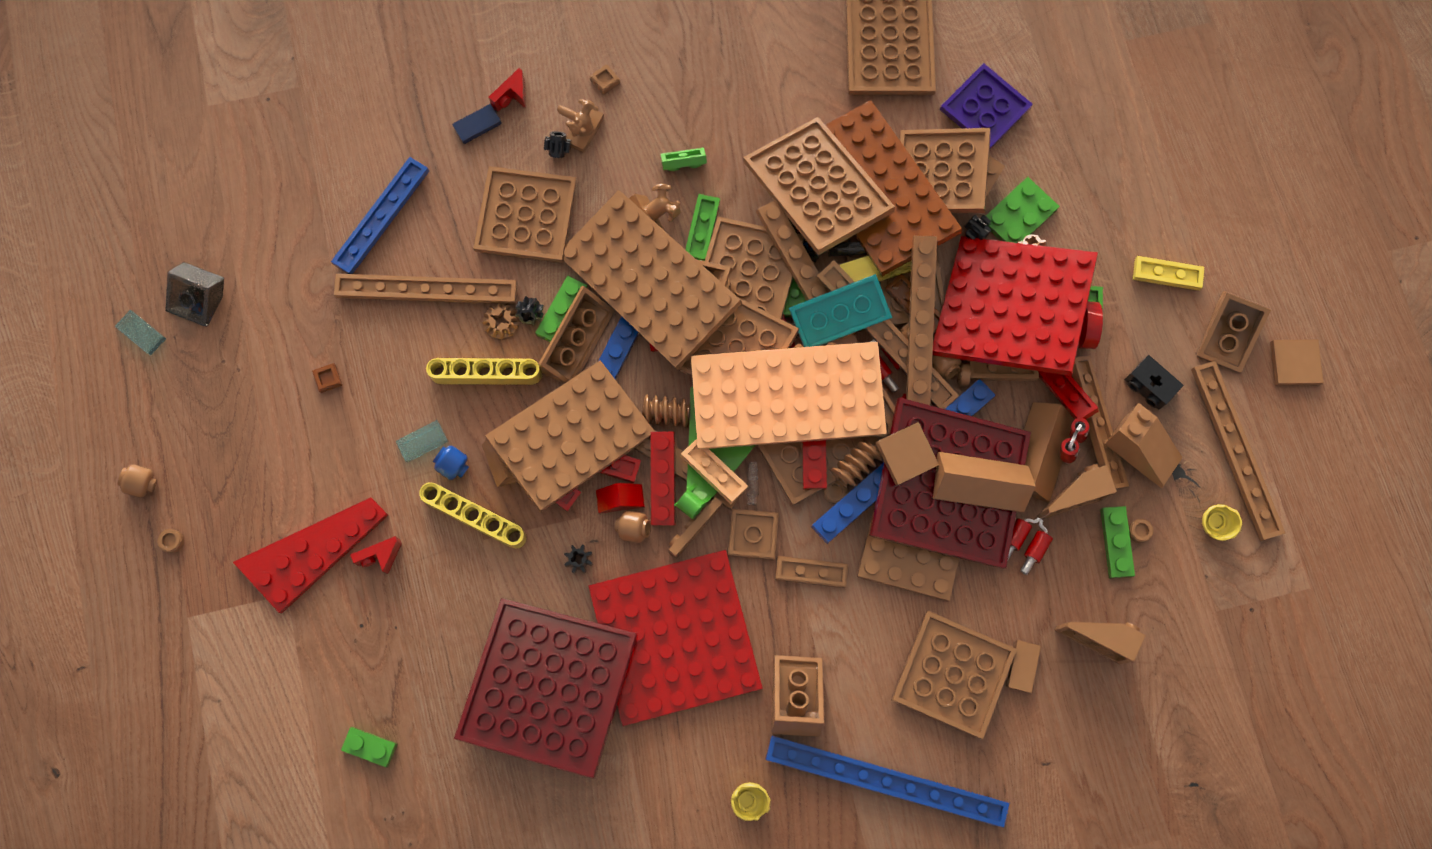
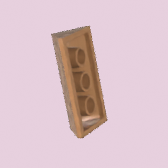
[538,286,615,384]
[1023,402,1075,503]
[933,452,1036,513]

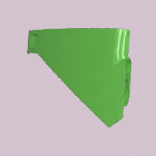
[674,387,756,519]

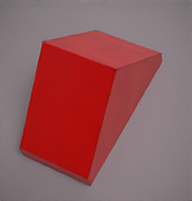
[596,483,645,514]

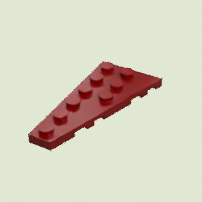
[233,497,388,614]

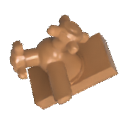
[557,99,604,153]
[629,183,681,231]

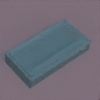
[115,310,166,356]
[395,420,449,463]

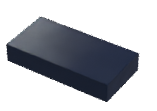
[452,104,502,144]

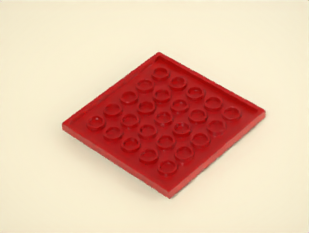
[932,236,1098,376]
[588,550,763,726]

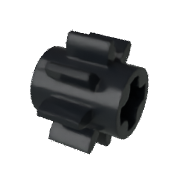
[544,131,571,158]
[964,215,992,240]
[515,296,544,325]
[564,544,593,574]

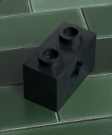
[1124,355,1184,410]

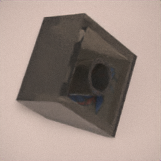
[165,262,224,327]

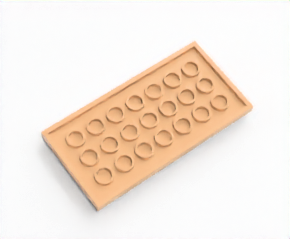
[691,342,887,450]

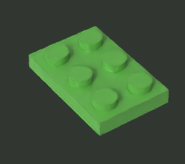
[986,177,1060,243]

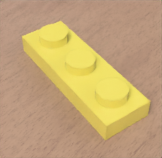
[1133,256,1204,291]

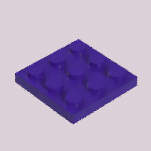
[940,63,1033,149]

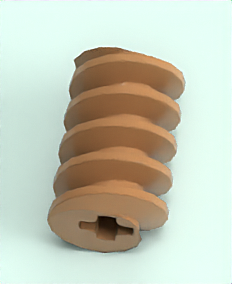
[642,394,690,428]
[830,438,883,488]

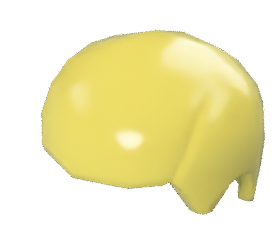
[1201,504,1242,541]
[731,782,770,821]

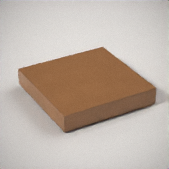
[1270,339,1324,386]
[875,422,939,485]
[728,509,779,560]

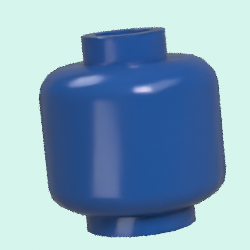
[432,445,469,480]

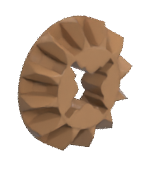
[482,303,519,339]

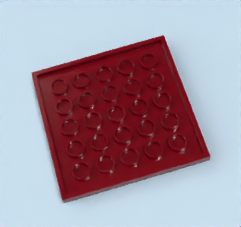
[869,398,1031,569]
[454,598,638,779]

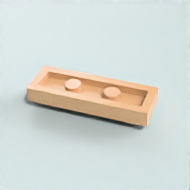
[680,439,748,504]

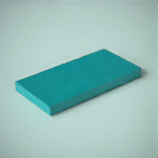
[789,274,893,347]

